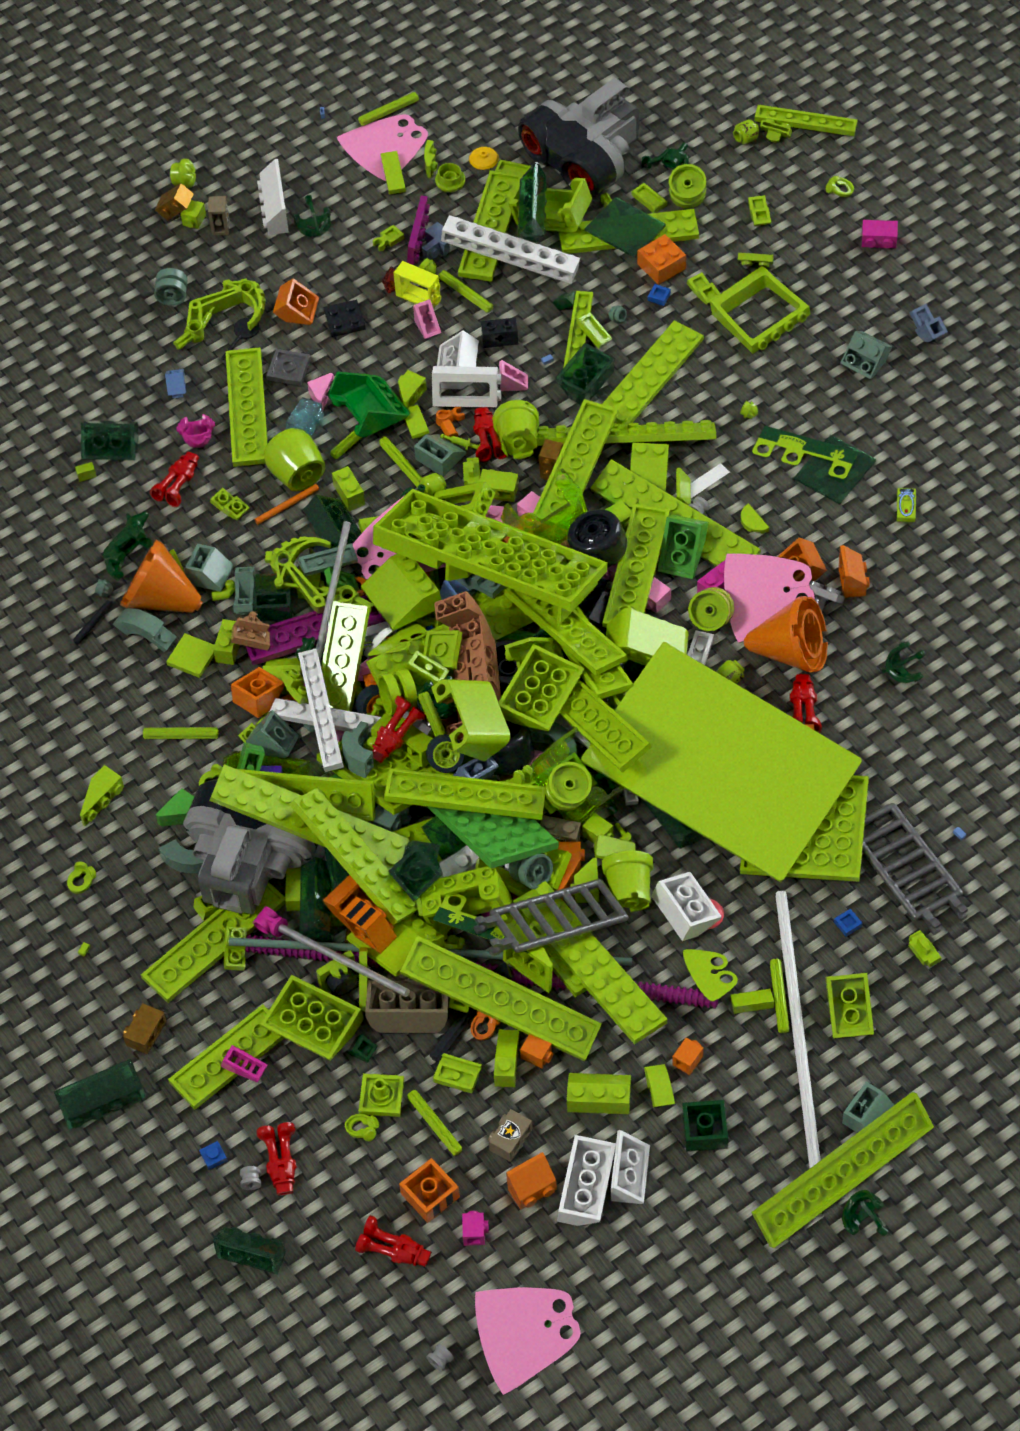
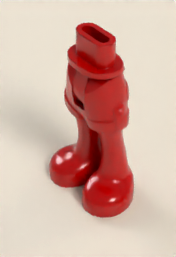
[473,407,509,462]
[150,451,199,507]
[789,674,822,733]
[372,695,427,763]
[256,1122,297,1196]
[355,1215,432,1267]

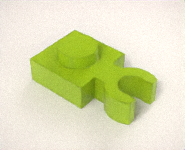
[373,224,405,251]

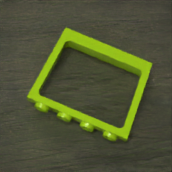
[710,266,810,354]

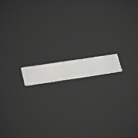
[672,463,730,498]

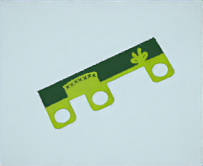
[752,426,858,479]
[433,893,547,954]

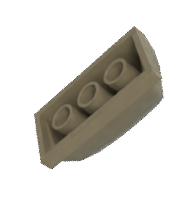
[365,980,449,1033]

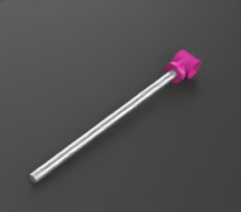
[303,521,351,687]
[253,906,410,997]

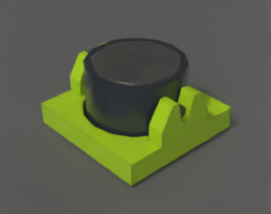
[316,950,359,996]

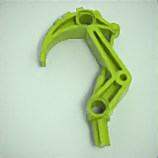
[173,278,266,350]
[270,536,374,613]

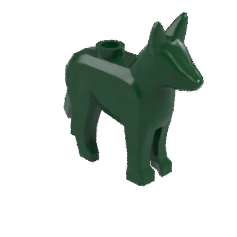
[103,511,153,581]

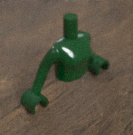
[642,142,689,169]

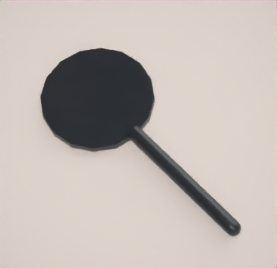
[221,318,260,360]

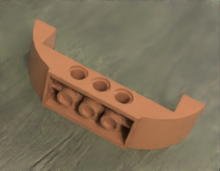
[434,591,501,742]

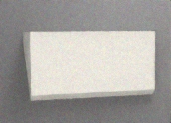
[611,1130,650,1204]

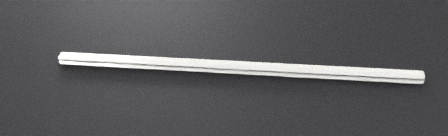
[776,891,821,1168]

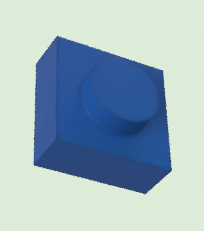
[648,284,671,306]
[834,909,862,937]
[199,1141,227,1170]

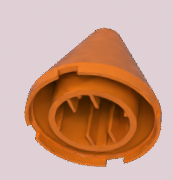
[120,540,203,613]
[744,596,828,672]

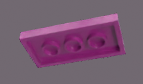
[407,195,430,266]

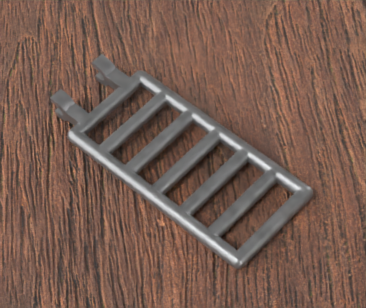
[862,803,968,935]
[474,879,629,956]

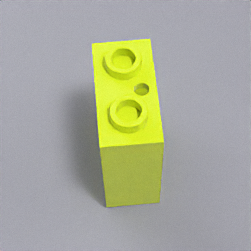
[393,261,441,308]

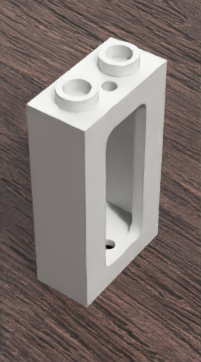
[432,366,501,407]

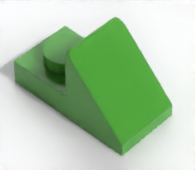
[324,567,359,595]

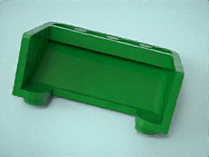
[327,372,410,437]

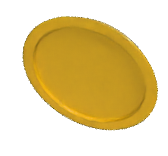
[469,147,499,170]

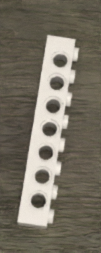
[441,215,580,284]

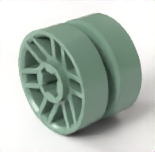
[154,268,188,305]
[509,854,553,889]

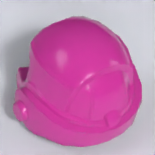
[176,414,215,448]

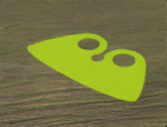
[368,623,427,656]
[683,949,738,1001]

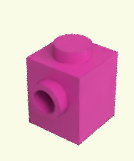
[462,1211,489,1246]

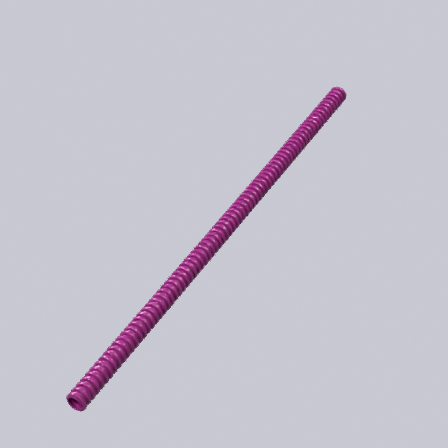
[245,935,718,1009]

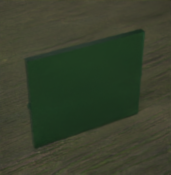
[585,197,666,258]
[794,435,876,504]

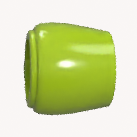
[264,428,326,492]

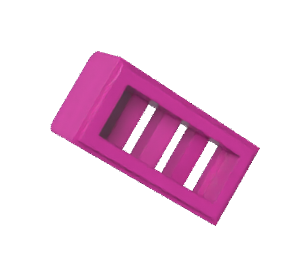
[221,1045,268,1083]

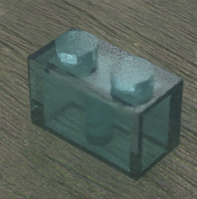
[286,397,324,436]

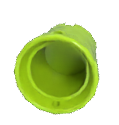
[492,400,539,459]
[602,850,653,912]

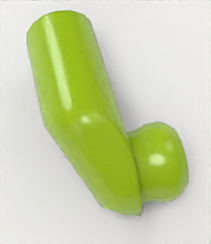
[212,580,235,601]

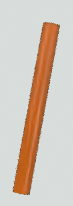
[254,484,319,525]

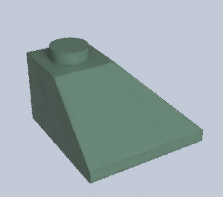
[246,710,299,758]

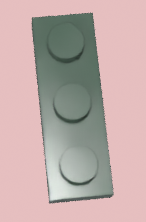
[298,543,358,576]

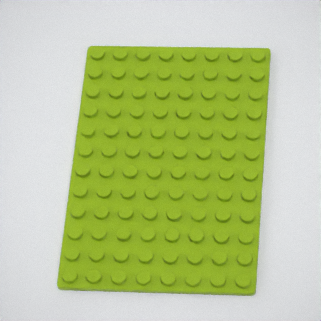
[581,642,862,882]

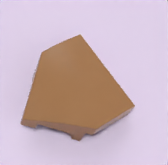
[231,611,270,651]

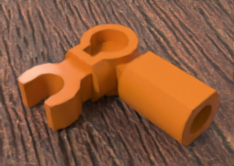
[436,407,465,441]

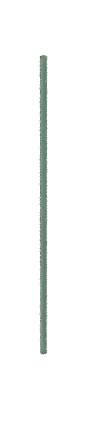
[229,938,632,966]

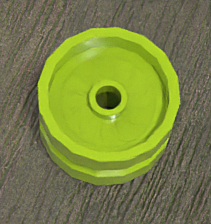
[669,164,707,209]
[688,587,734,631]
[378,668,418,716]
[545,762,592,811]

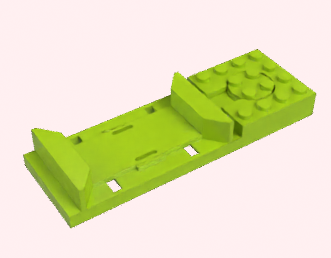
[373,489,608,625]

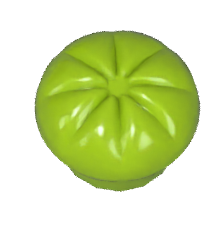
[170,158,196,189]
[435,163,466,193]

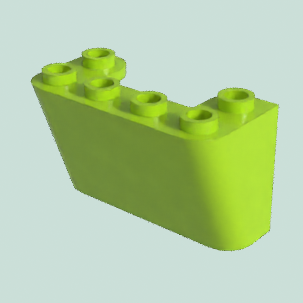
[431,679,510,762]

